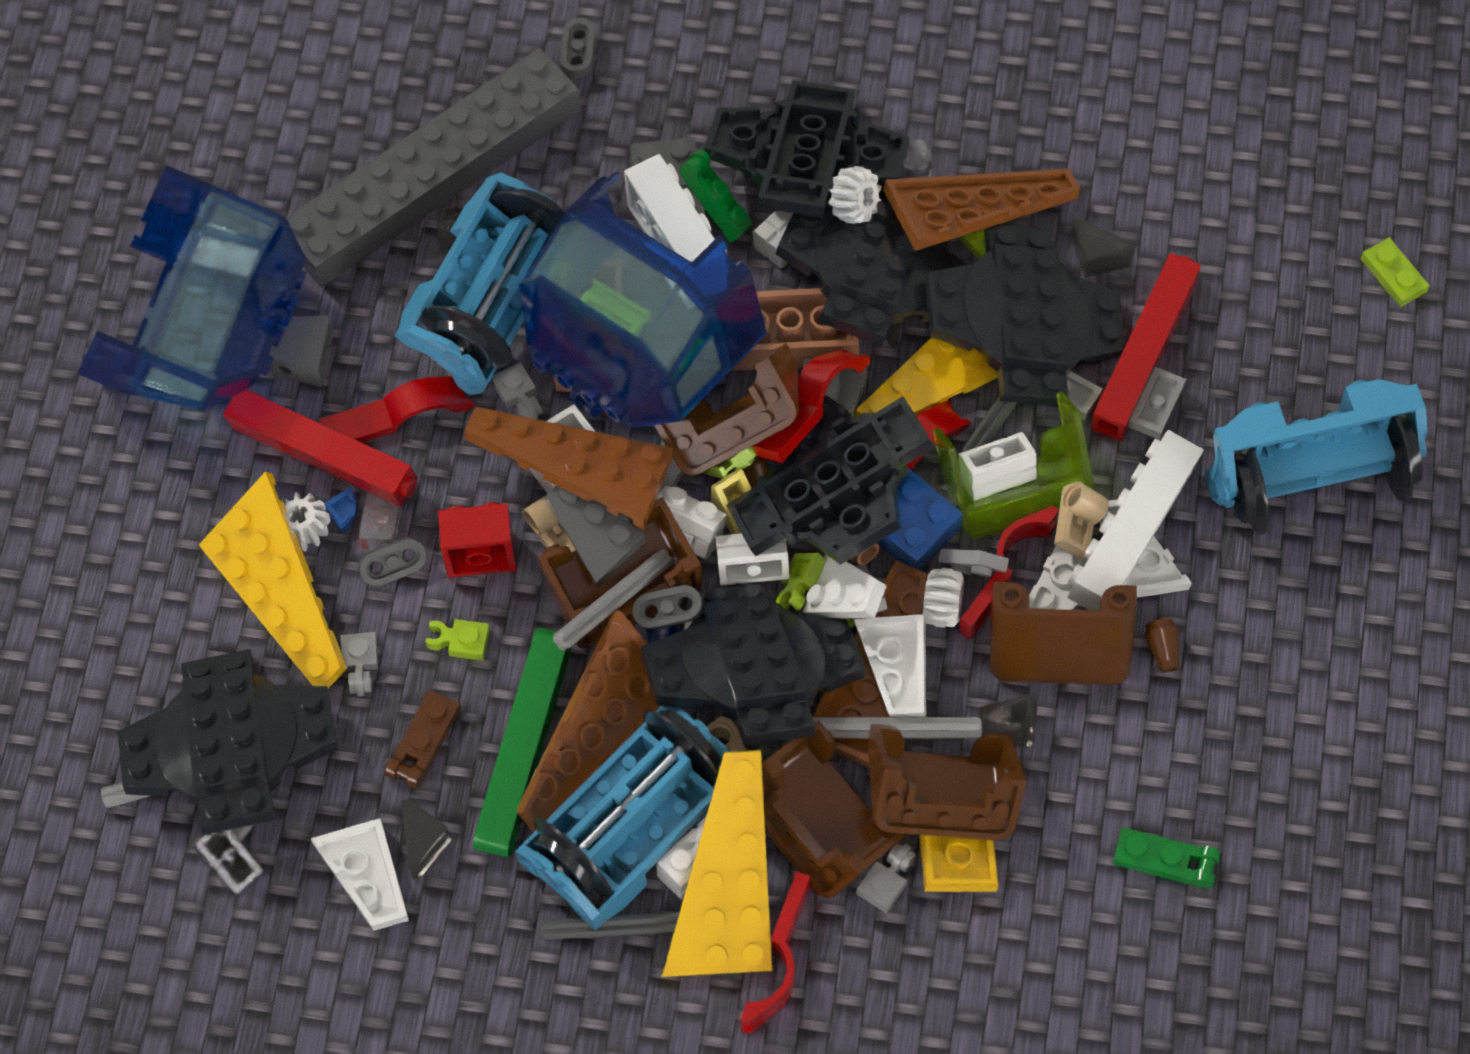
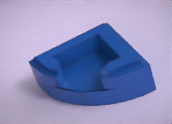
[324,486,357,534]

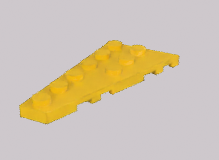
[856,337,998,418]
[199,472,347,689]
[662,750,772,977]

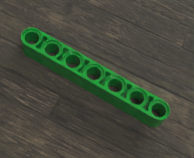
[473,627,572,858]

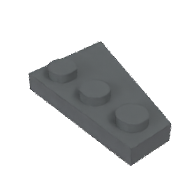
[546,486,646,588]

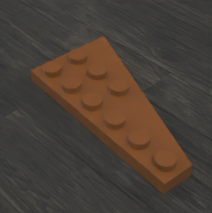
[883,169,1080,251]
[465,407,673,530]
[813,560,927,768]
[516,610,661,833]

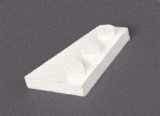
[1099,499,1192,598]
[1029,545,1088,610]
[803,554,887,618]
[854,614,926,717]
[311,818,409,931]

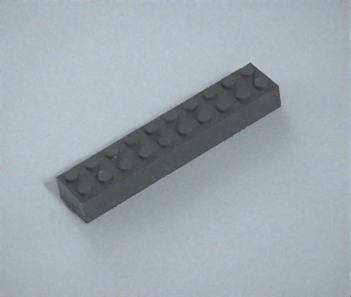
[277,47,581,287]

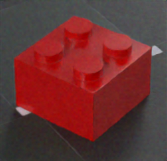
[438,502,517,578]

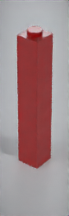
[1091,253,1201,442]
[222,387,418,507]

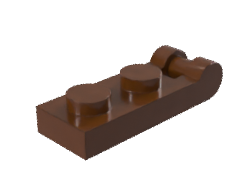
[384,690,461,789]

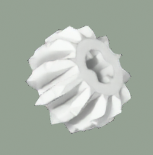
[828,166,882,224]
[282,492,330,552]
[923,568,964,628]

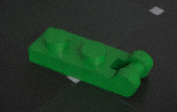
[679,150,753,243]
[1113,827,1221,888]

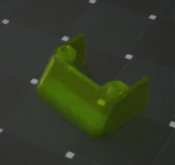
[933,392,1094,538]

